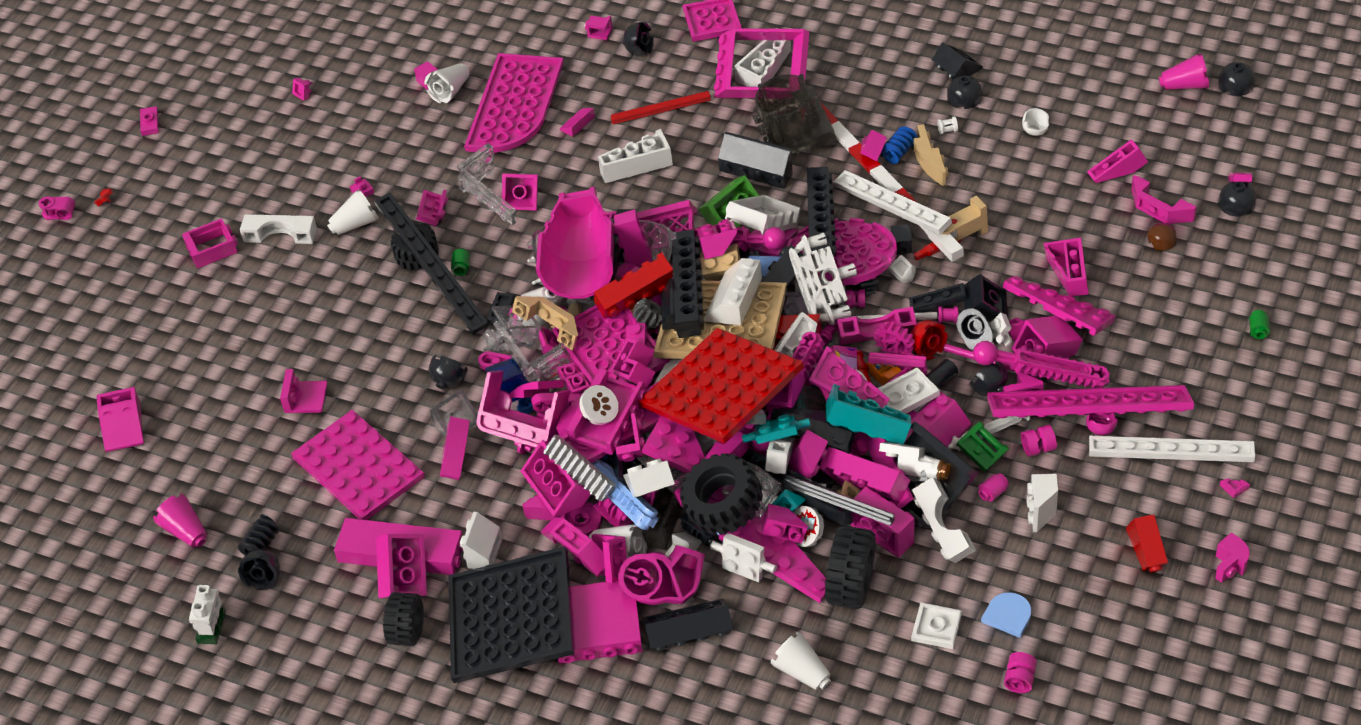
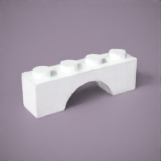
[240,214,317,244]
[912,477,976,563]

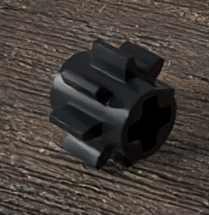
[857,277,879,295]

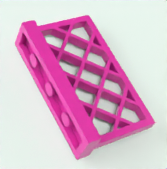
[637,200,697,253]

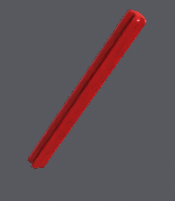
[610,91,711,124]

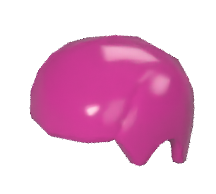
[1086,413,1118,436]

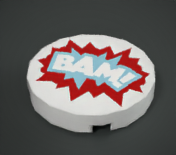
[793,506,824,547]

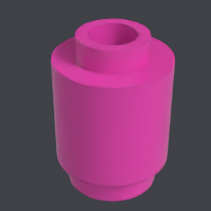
[978,473,1009,502]

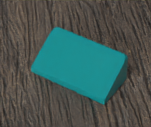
[772,490,806,512]

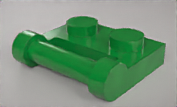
[956,421,1010,472]

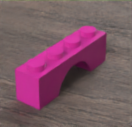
[836,307,917,345]

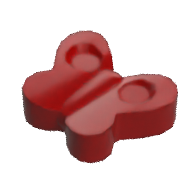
[94,188,113,206]

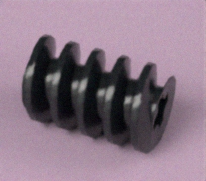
[238,514,280,555]

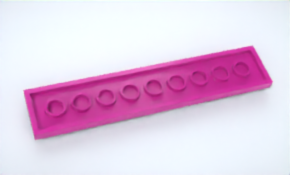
[987,385,1194,418]

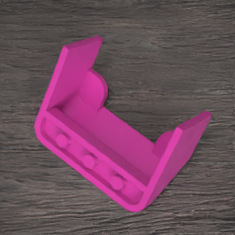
[477,370,570,448]

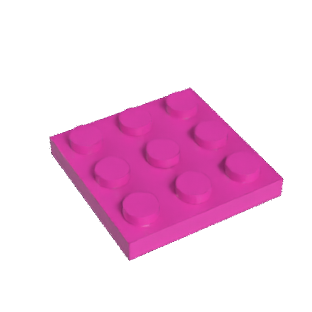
[682,0,741,42]

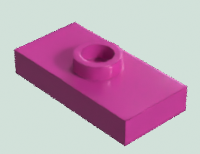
[140,106,159,136]

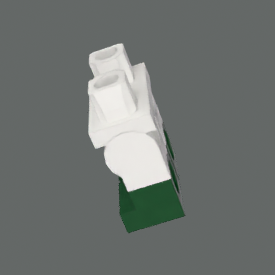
[189,585,226,645]

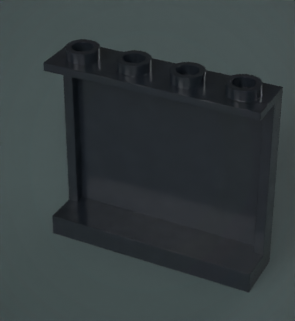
[887,421,978,530]

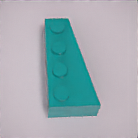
[826,384,912,445]

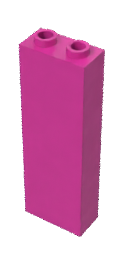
[334,518,463,575]

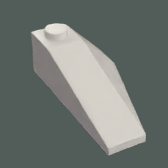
[774,312,817,357]

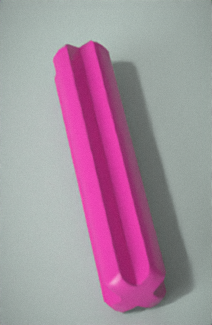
[868,352,926,368]

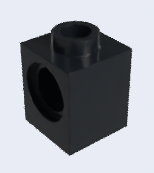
[891,224,912,254]

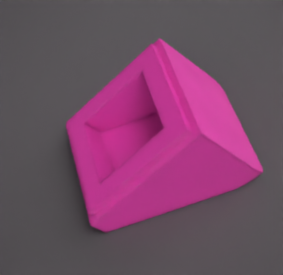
[1008,317,1025,341]

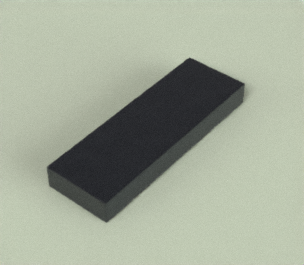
[909,283,967,313]

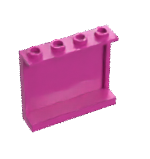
[558,581,643,663]

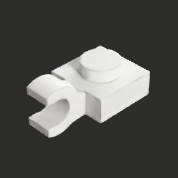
[989,313,1012,347]

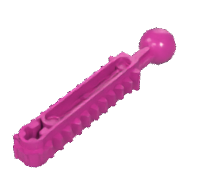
[665,226,786,252]
[750,332,825,451]
[973,341,1110,389]

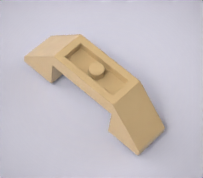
[512,296,578,350]

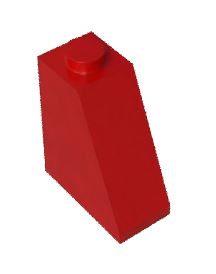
[1126,514,1168,573]

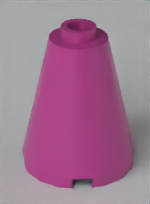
[1158,53,1209,90]
[153,493,207,548]

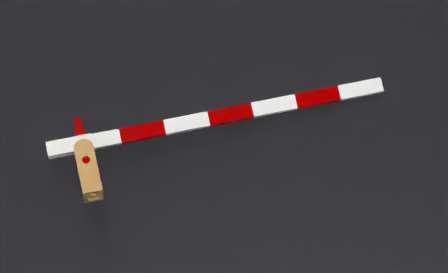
[787,83,988,262]

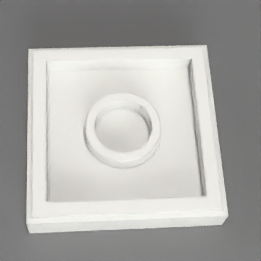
[911,602,962,649]

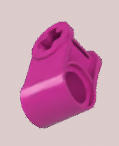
[38,196,75,220]

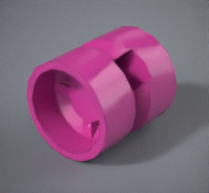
[1021,425,1057,457]
[1004,652,1037,693]

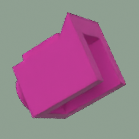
[585,15,613,40]

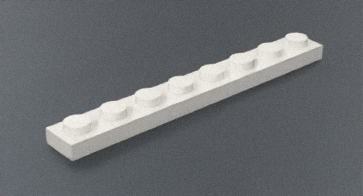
[833,170,952,235]
[1089,436,1255,462]

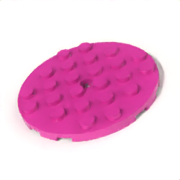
[786,218,897,285]

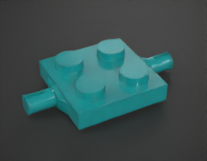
[742,414,811,444]

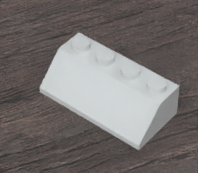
[704,258,762,325]

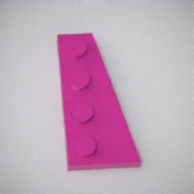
[809,346,890,408]

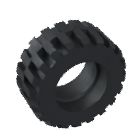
[680,453,763,535]
[825,525,876,609]

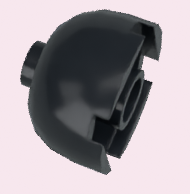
[622,22,654,56]
[1218,62,1255,96]
[947,75,982,109]
[1218,181,1256,217]
[428,355,468,390]
[969,361,1008,396]
[238,549,281,590]

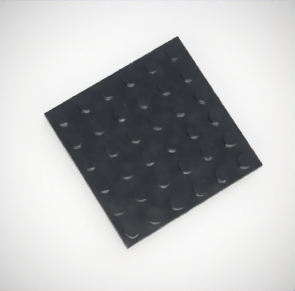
[448,546,575,683]

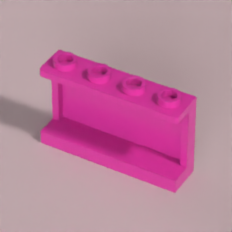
[566,368,646,455]

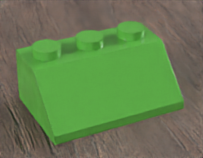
[698,175,759,228]

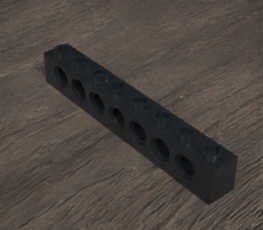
[807,167,836,257]
[672,229,704,338]

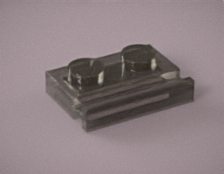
[793,385,826,410]

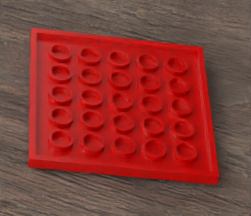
[638,328,805,444]

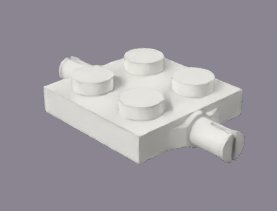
[710,533,777,582]

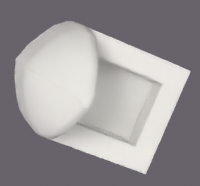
[888,255,916,283]

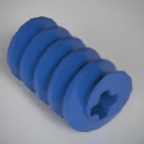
[881,126,918,164]

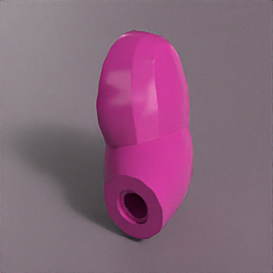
[618,545,705,605]

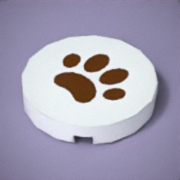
[579,385,618,425]

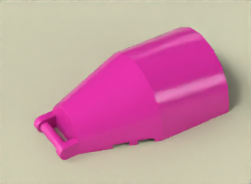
[536,186,614,299]

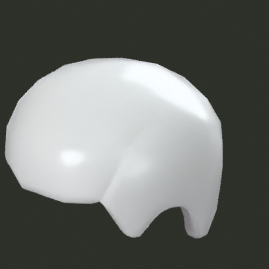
[1022,108,1049,136]

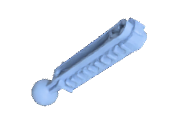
[592,460,659,530]

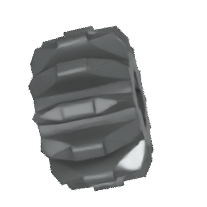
[632,298,662,330]

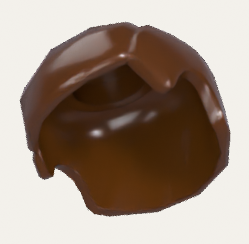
[1147,223,1177,251]

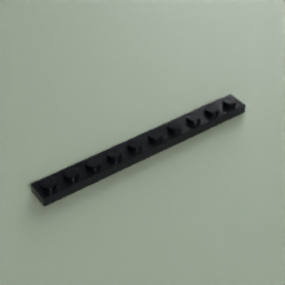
[374,192,489,335]

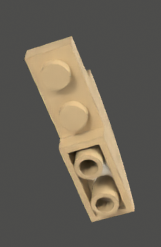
[914,124,949,186]

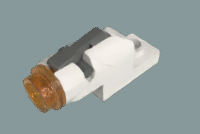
[879,442,950,481]

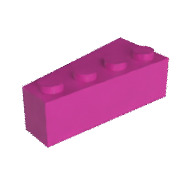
[819,447,911,502]

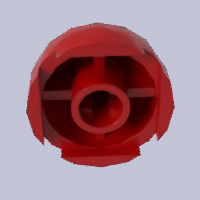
[911,320,948,360]

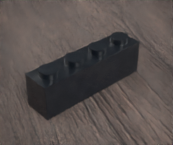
[761,244,804,288]

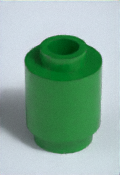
[451,249,470,276]
[1249,310,1270,339]

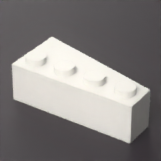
[734,28,791,87]
[598,129,673,183]

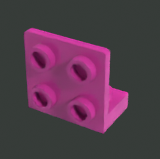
[280,369,327,413]
[592,534,627,583]

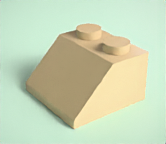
[700,244,741,281]

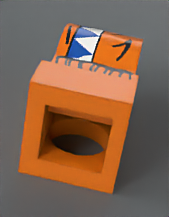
[867,362,902,386]

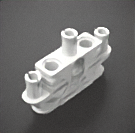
[789,233,857,325]

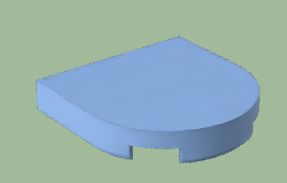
[981,593,1031,638]

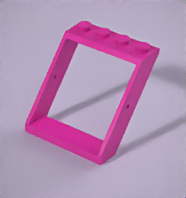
[714,28,809,99]

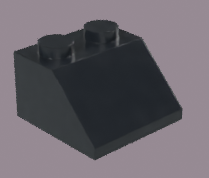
[931,42,983,79]
[964,274,1008,322]

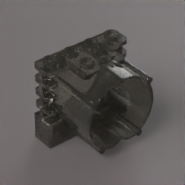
[752,74,837,155]

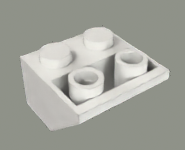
[623,458,675,498]
[1026,474,1058,532]
[460,512,502,569]

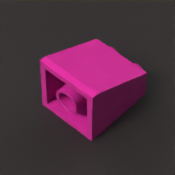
[1012,316,1083,359]

